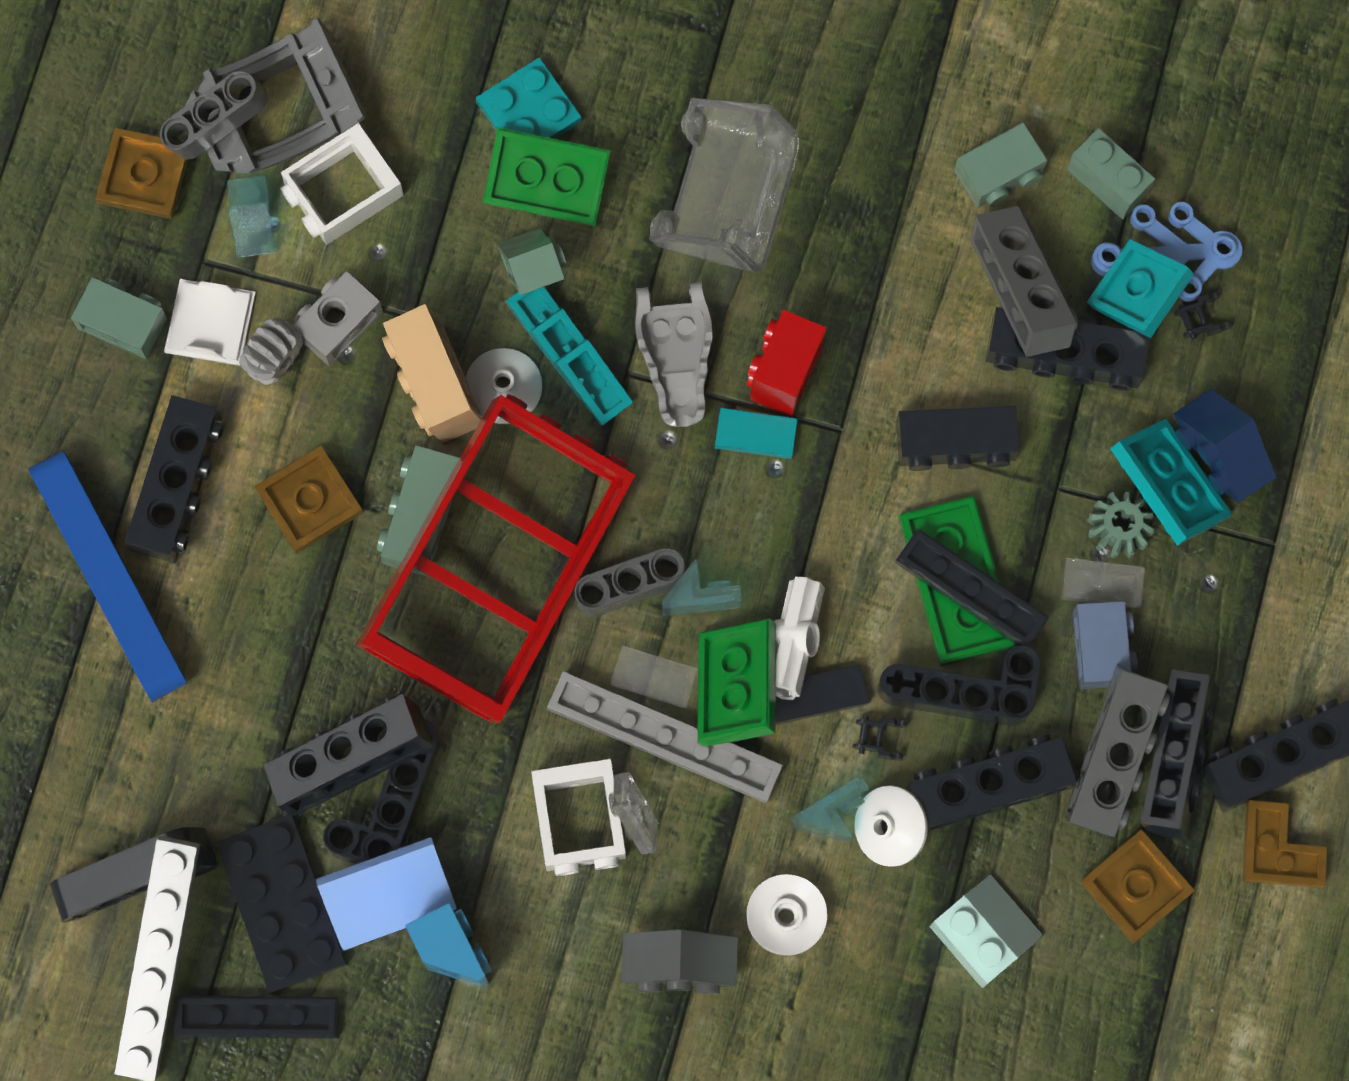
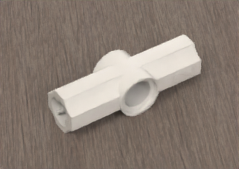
[774,577,825,700]

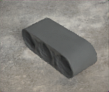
[160,71,268,159]
[574,548,685,617]

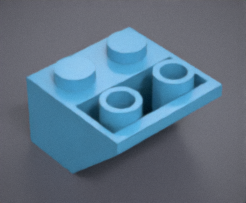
[405,903,492,987]

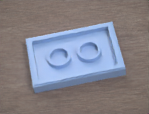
[316,837,457,951]

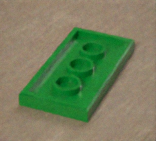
[898,496,1017,666]

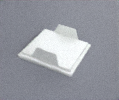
[164,279,256,366]

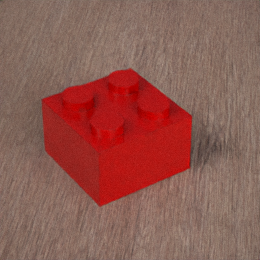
[746,310,827,418]

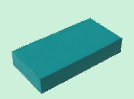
[715,408,797,459]

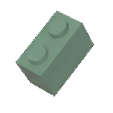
[954,123,1047,209]
[1067,128,1155,220]
[497,228,567,295]
[71,277,167,360]

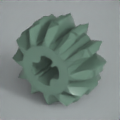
[1087,492,1155,558]

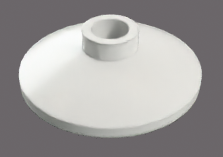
[466,348,542,424]
[855,786,928,866]
[746,874,827,956]

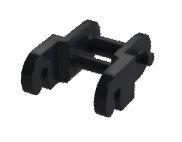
[1174,292,1232,340]
[852,716,908,761]

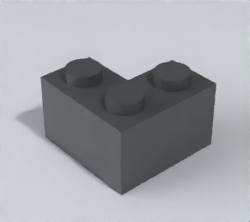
[622,930,738,995]

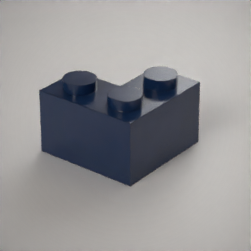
[1174,389,1276,503]

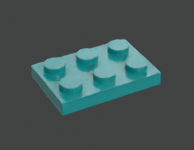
[1111,419,1232,546]

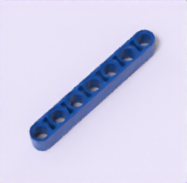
[28,450,188,702]

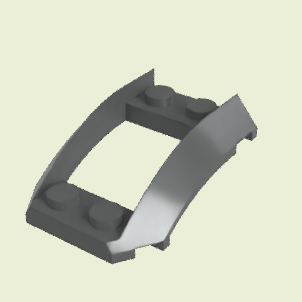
[185,18,368,173]

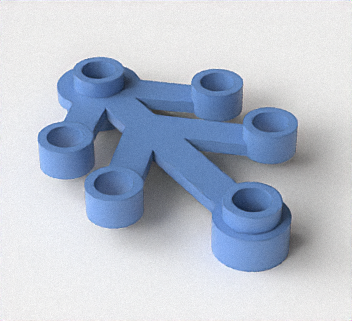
[1091,202,1242,302]

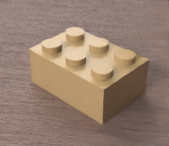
[382,304,482,444]

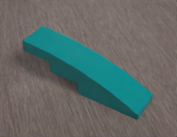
[505,287,633,426]

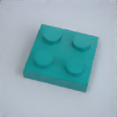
[476,58,582,139]
[1087,239,1194,338]

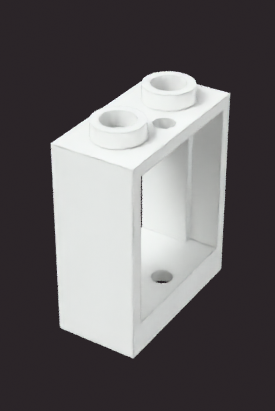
[280,123,403,245]
[531,759,626,876]

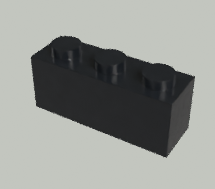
[896,406,1020,471]

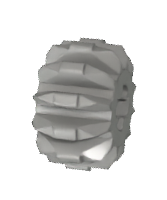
[239,317,303,385]

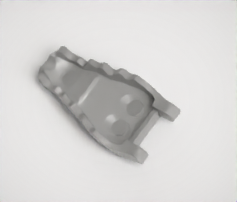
[635,282,712,427]

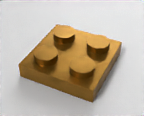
[95,128,188,219]
[254,446,363,554]
[1079,829,1195,944]

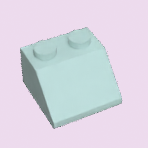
[930,874,1043,988]

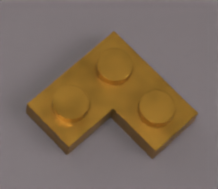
[1242,800,1327,889]

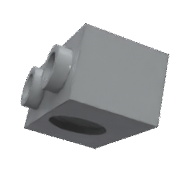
[293,271,383,367]

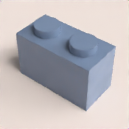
[1072,601,1137,689]

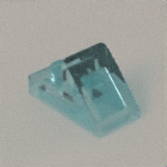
[227,176,276,258]
[662,559,742,616]
[791,775,869,842]

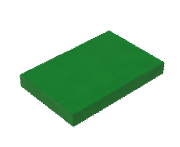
[483,127,611,226]
[697,618,776,747]

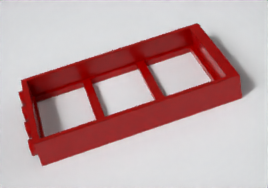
[355,394,635,724]

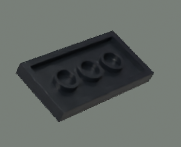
[216,814,347,994]

